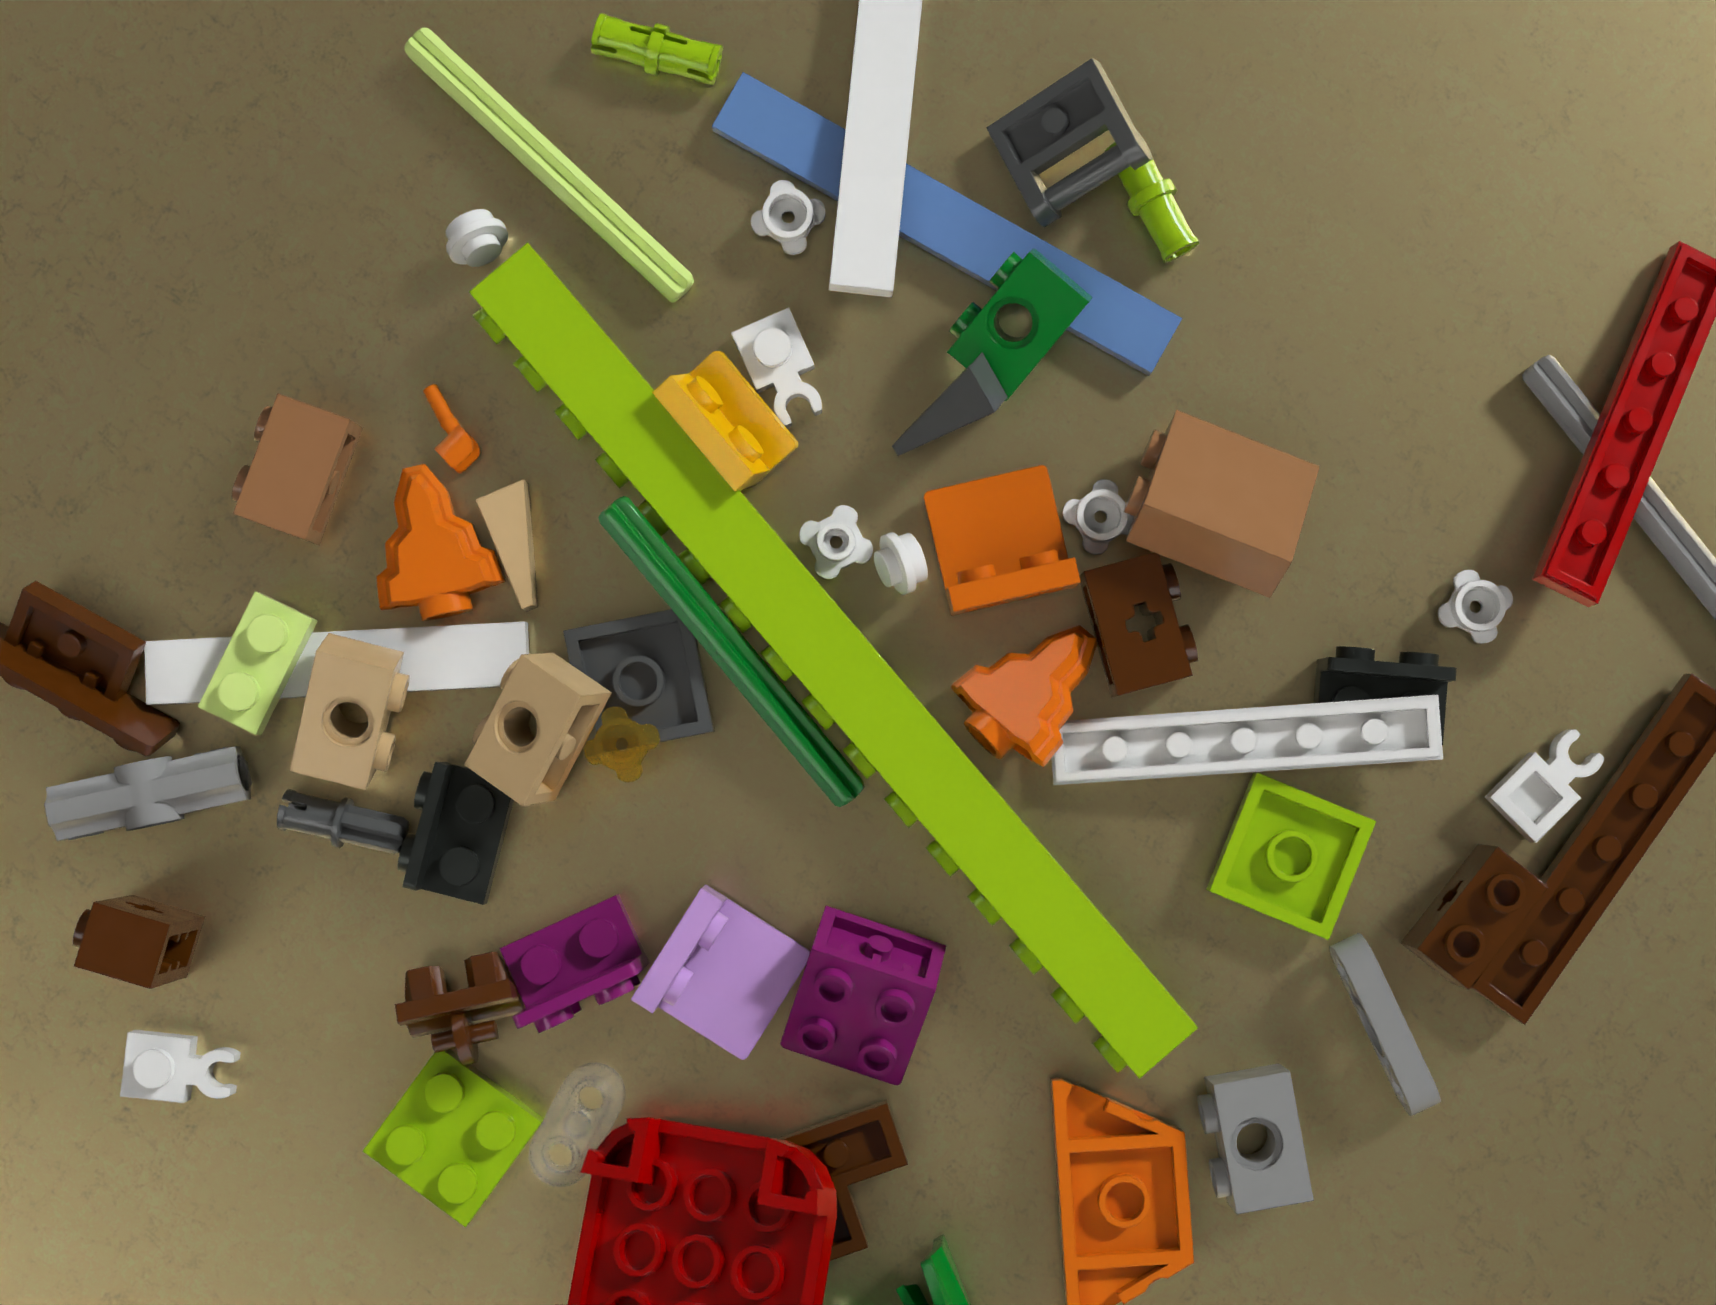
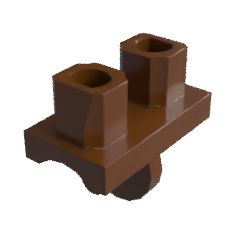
[395,952,524,1065]

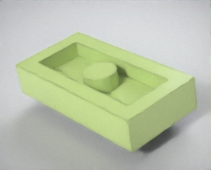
[198,591,318,735]

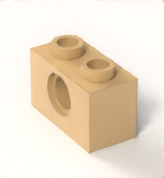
[290,633,410,790]
[464,652,612,806]

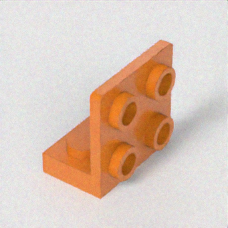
[924,465,1081,616]

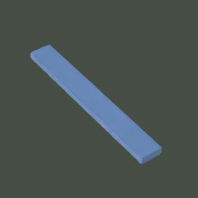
[712,72,1182,376]

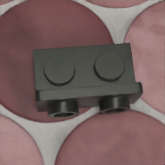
[1314,646,1457,745]
[398,762,514,905]

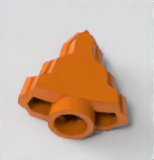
[376,464,506,621]
[951,625,1097,767]

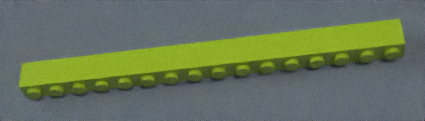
[469,242,1198,1079]

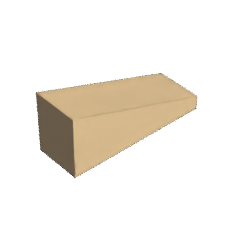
[476,479,538,612]

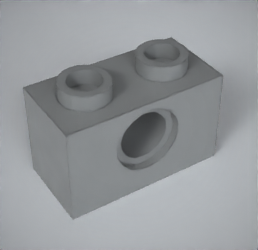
[1197,1063,1314,1214]

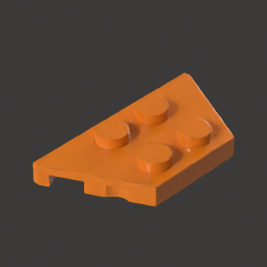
[1050,1077,1194,1305]

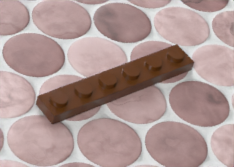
[1471,673,1716,1025]

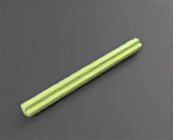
[404,27,694,302]

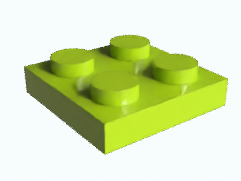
[1206,772,1376,940]
[363,1050,545,1227]

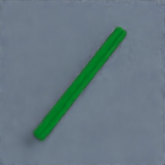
[598,496,865,807]

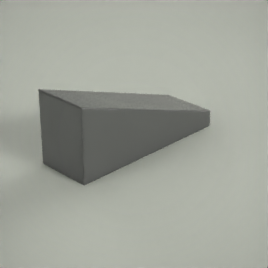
[892,353,1008,456]

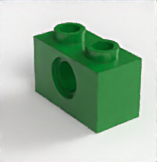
[947,248,1093,401]

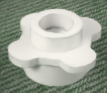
[751,180,826,255]
[1063,479,1134,555]
[799,505,873,579]
[1438,570,1513,644]

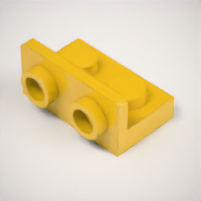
[652,351,798,491]

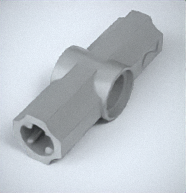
[44,746,252,841]

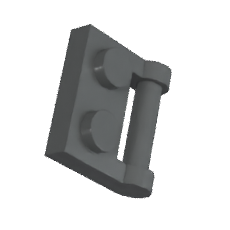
[986,58,1153,227]

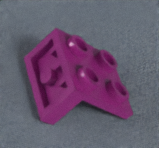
[499,894,649,1033]
[780,906,946,1085]

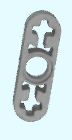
[1329,933,1441,1116]

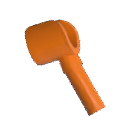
[423,384,480,474]

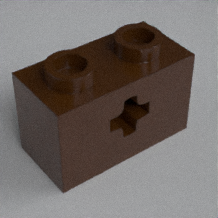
[1079,552,1198,698]
[1401,844,1549,990]
[73,895,205,989]

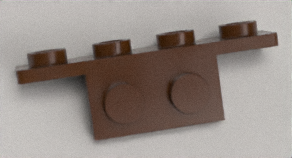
[0,581,180,756]

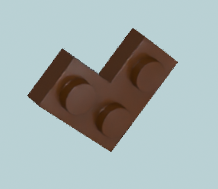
[776,1100,908,1261]

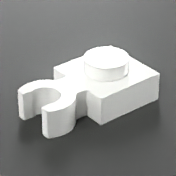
[731,307,822,428]
[1485,729,1604,843]
[120,1030,241,1103]

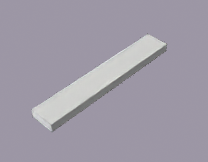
[829,0,923,298]
[144,621,529,705]
[1052,695,1443,785]

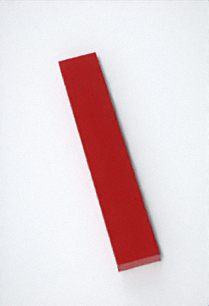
[1532,241,1716,608]

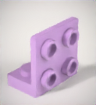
[631,884,810,1060]

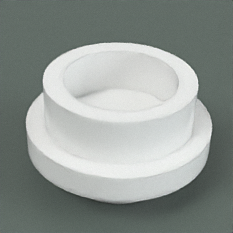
[446,209,508,267]
[874,532,928,595]

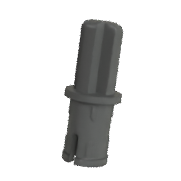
[277,789,409,854]

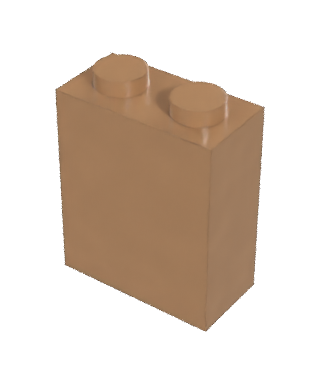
[1123,410,1320,598]

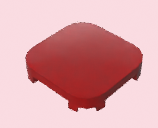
[568,1117,837,1305]

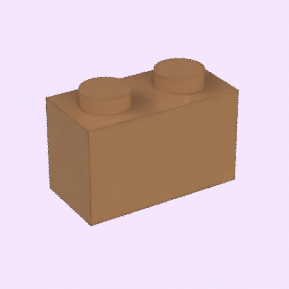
[232,393,363,545]

